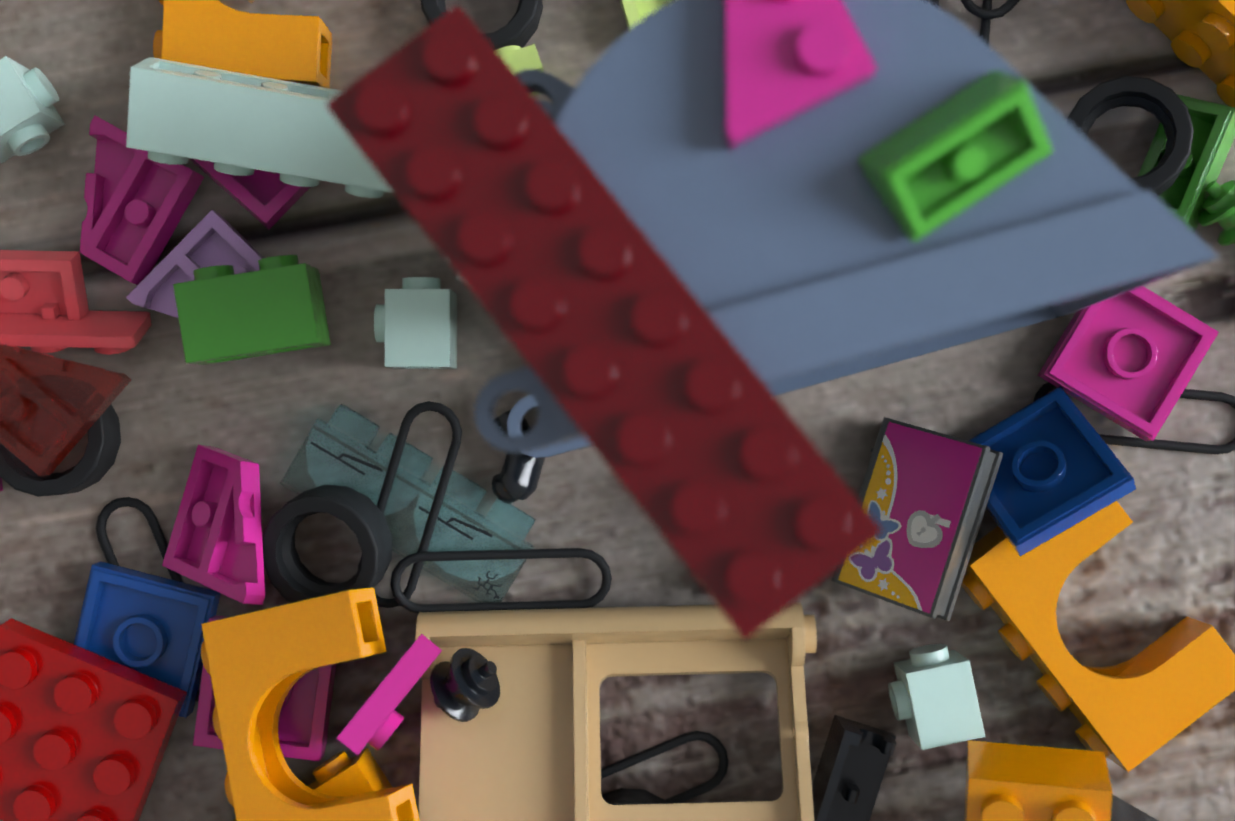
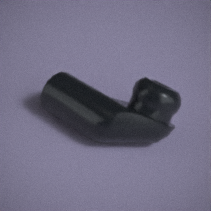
[492,409,545,504]

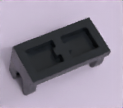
[812,715,897,821]

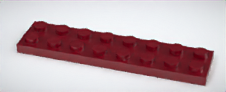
[326,4,883,640]

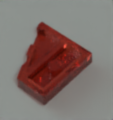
[0,343,131,476]

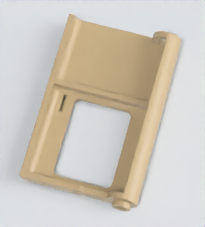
[415,602,817,821]

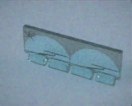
[280,404,536,603]

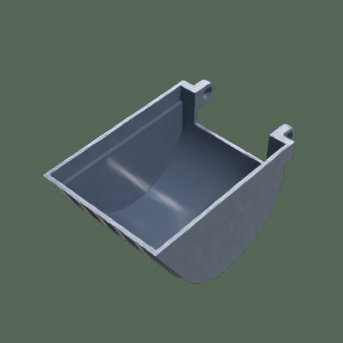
[475,0,1219,458]

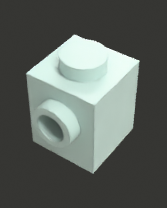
[0,56,65,163]
[374,277,457,369]
[888,644,986,750]

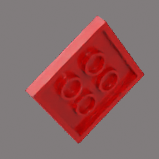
[0,618,187,821]

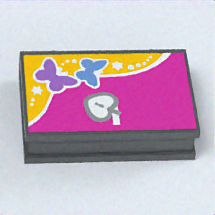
[831,417,1004,621]

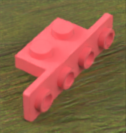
[0,250,152,355]

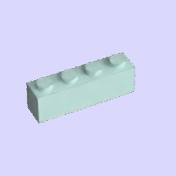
[126,57,393,198]

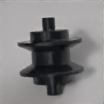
[430,648,500,722]

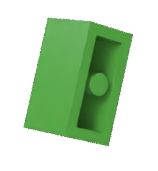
[173,255,331,365]

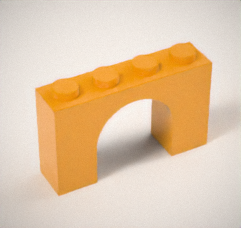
[153,0,332,88]
[961,501,1235,772]
[201,587,420,821]

